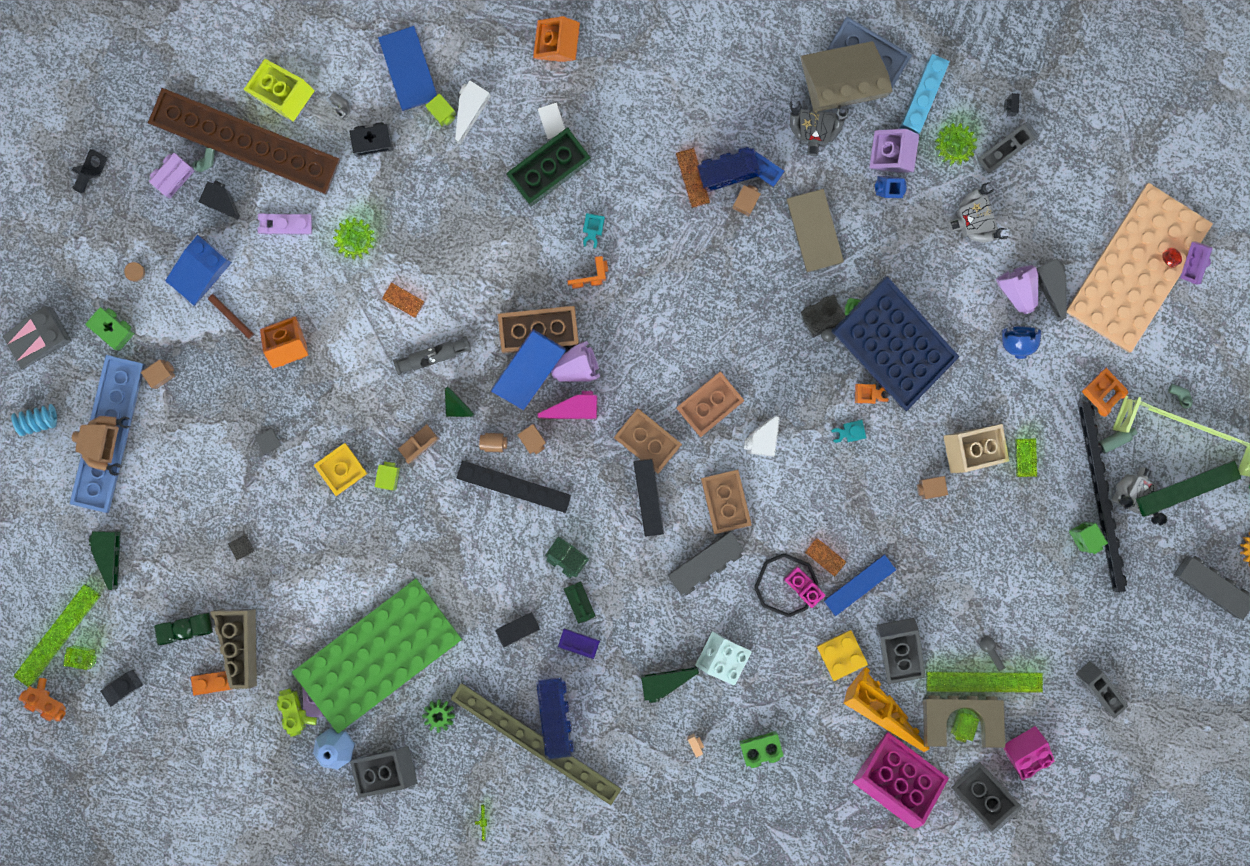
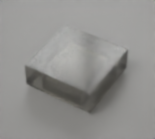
[228,535,255,561]

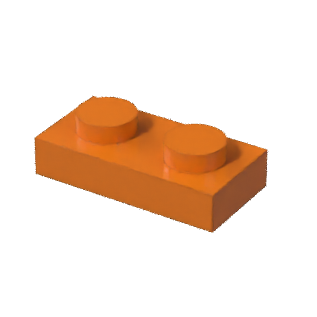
[191,671,232,696]

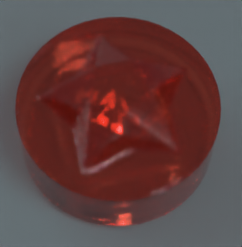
[1162,247,1182,268]

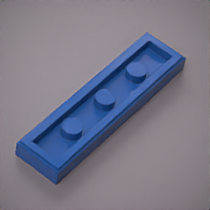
[823,554,896,616]

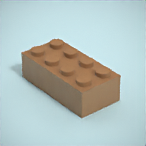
[498,306,579,354]

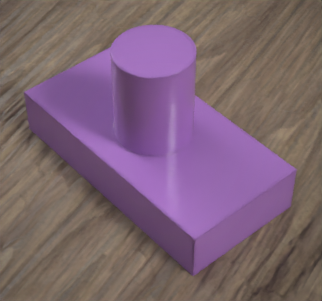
[1180,241,1213,285]

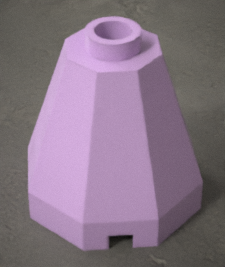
[996,265,1038,314]
[551,341,600,382]

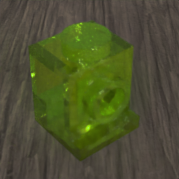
[63,645,97,670]

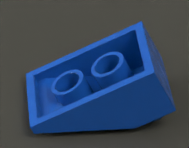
[165,235,232,306]

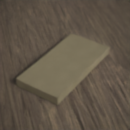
[786,189,844,273]

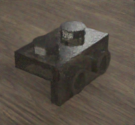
[801,294,846,338]

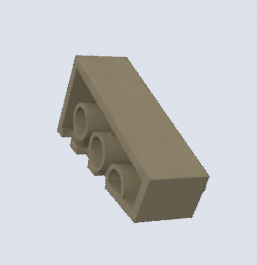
[210,609,257,689]

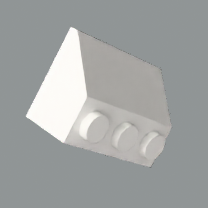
[744,416,779,456]

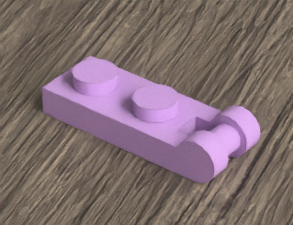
[258,214,312,235]

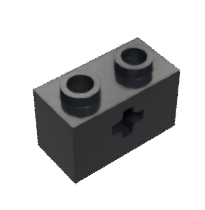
[349,122,394,157]

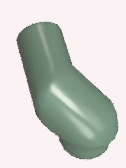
[192,147,215,172]
[1168,384,1193,409]

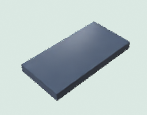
[827,16,912,88]

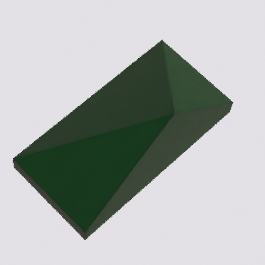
[445,386,476,417]

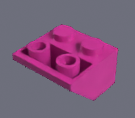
[1004,726,1055,781]

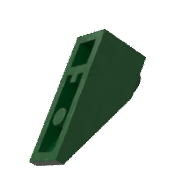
[89,531,121,590]
[641,667,699,703]

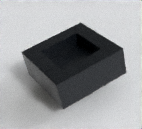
[1004,93,1020,117]

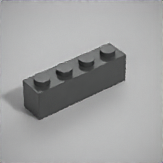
[668,531,744,595]
[1174,556,1250,620]

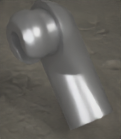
[329,92,350,119]

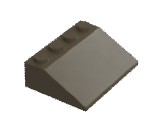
[800,41,893,112]

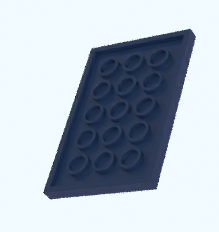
[831,276,959,412]

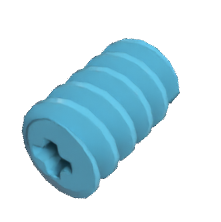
[11,404,57,436]

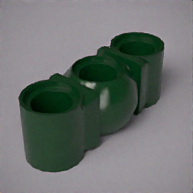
[154,613,213,645]

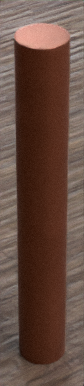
[208,294,254,339]

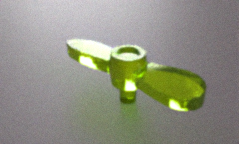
[475,804,487,841]

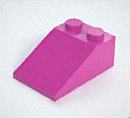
[538,391,597,419]

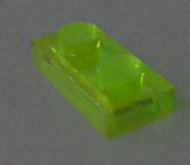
[1015,438,1037,477]

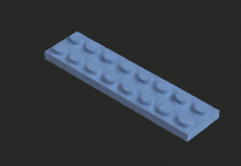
[69,355,145,513]

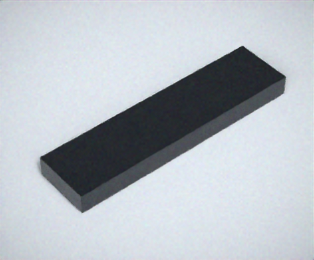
[633,458,664,537]

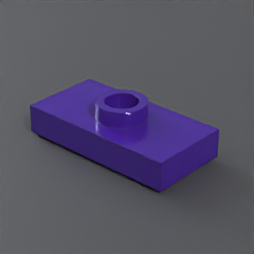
[558,628,600,659]

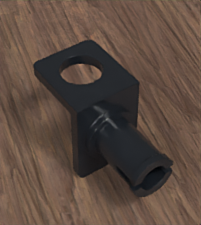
[72,149,107,193]

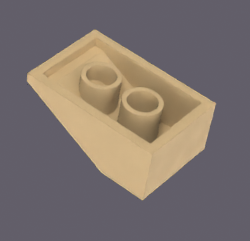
[944,424,1009,473]

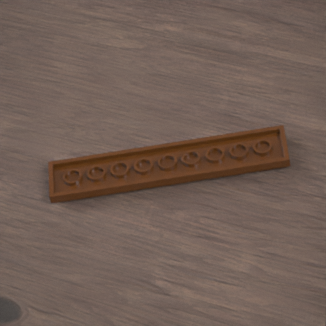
[148,88,340,195]

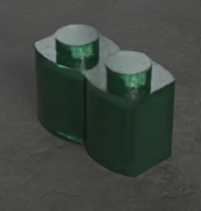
[545,536,590,578]

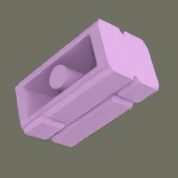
[149,153,195,199]

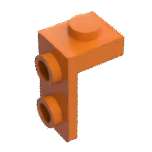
[567,256,609,289]

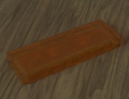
[675,148,710,208]

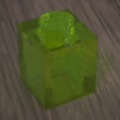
[951,711,980,743]

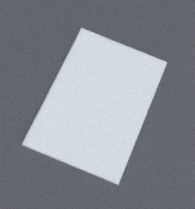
[538,103,565,139]

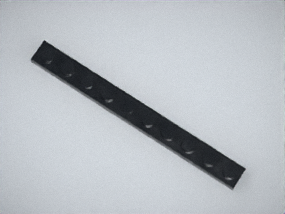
[1077,402,1127,593]

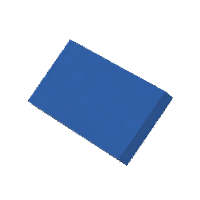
[378,26,437,111]
[491,329,565,410]

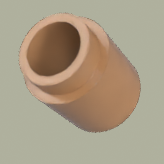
[479,433,508,452]

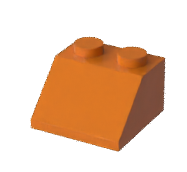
[533,16,580,62]
[260,316,309,369]

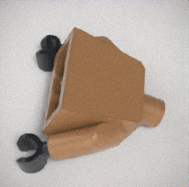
[71,416,131,476]

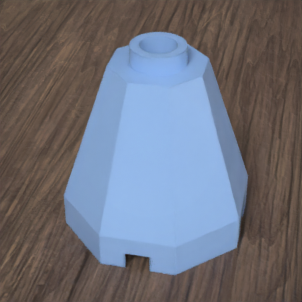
[313,728,355,770]

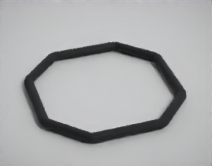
[755,554,818,617]

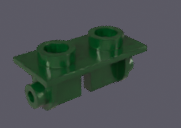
[563,581,596,624]

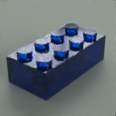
[536,677,574,760]

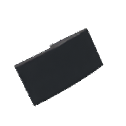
[495,612,540,648]

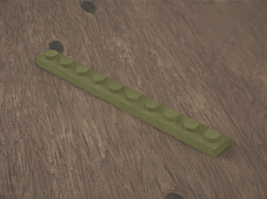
[451,683,622,805]

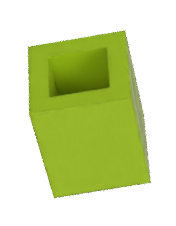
[425,93,456,127]
[374,461,400,491]

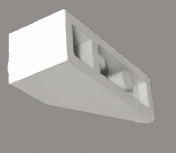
[455,81,491,145]

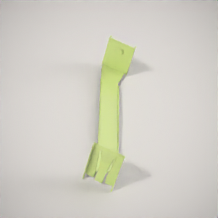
[1113,396,1250,477]

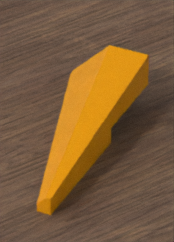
[843,667,930,752]

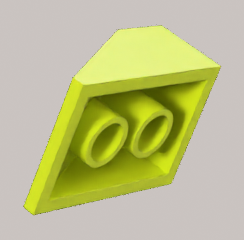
[243,59,315,122]

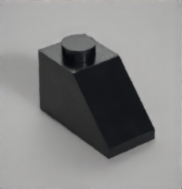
[199,180,240,220]
[100,670,143,707]

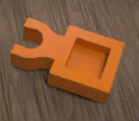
[855,384,888,404]

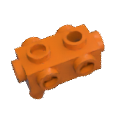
[19,678,66,722]

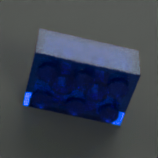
[697,147,763,192]

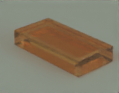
[382,282,425,318]
[805,538,847,577]

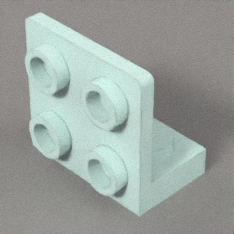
[695,631,751,685]

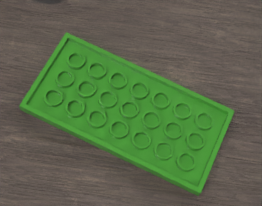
[292,578,462,733]

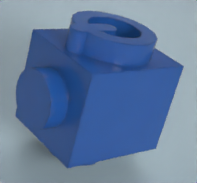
[875,176,907,198]

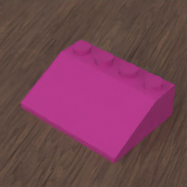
[852,732,949,829]

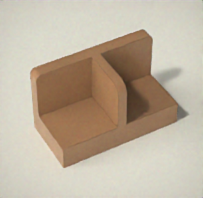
[398,424,439,464]

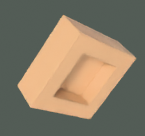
[687,734,704,757]

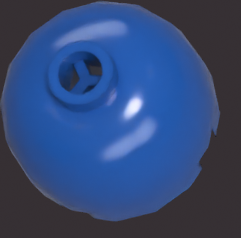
[1002,326,1041,359]

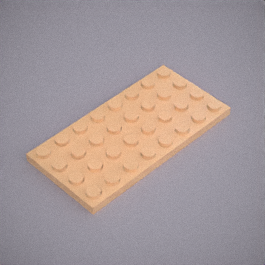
[1066,183,1213,353]

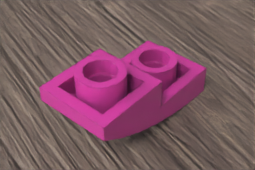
[784,566,826,608]

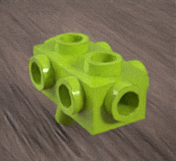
[277,688,317,737]

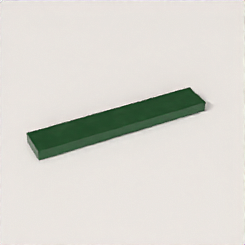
[1136,461,1242,517]

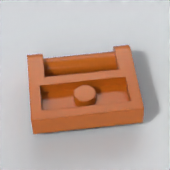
[1081,368,1128,417]

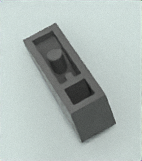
[978,121,1039,174]
[1036,258,1066,321]
[1076,661,1128,719]

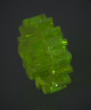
[935,123,977,165]
[333,218,376,260]

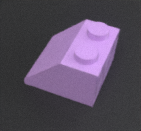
[869,129,919,173]

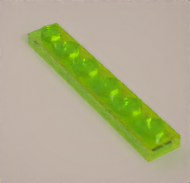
[14,584,101,687]
[926,671,1043,693]

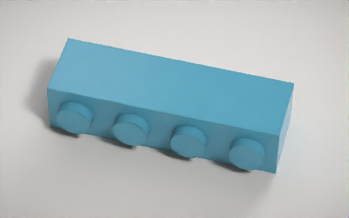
[899,54,950,134]

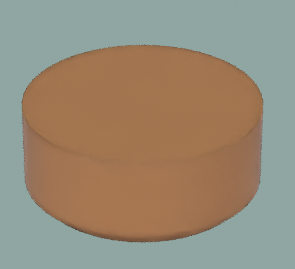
[124,262,145,282]

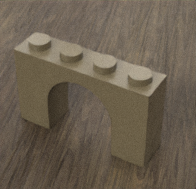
[923,695,1005,748]

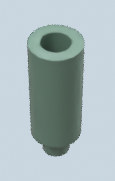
[1098,428,1137,454]

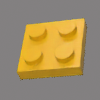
[314,443,368,496]
[816,629,868,681]

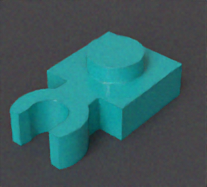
[583,213,605,249]
[831,420,867,443]

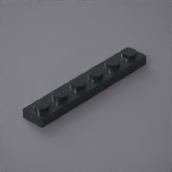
[456,460,571,513]

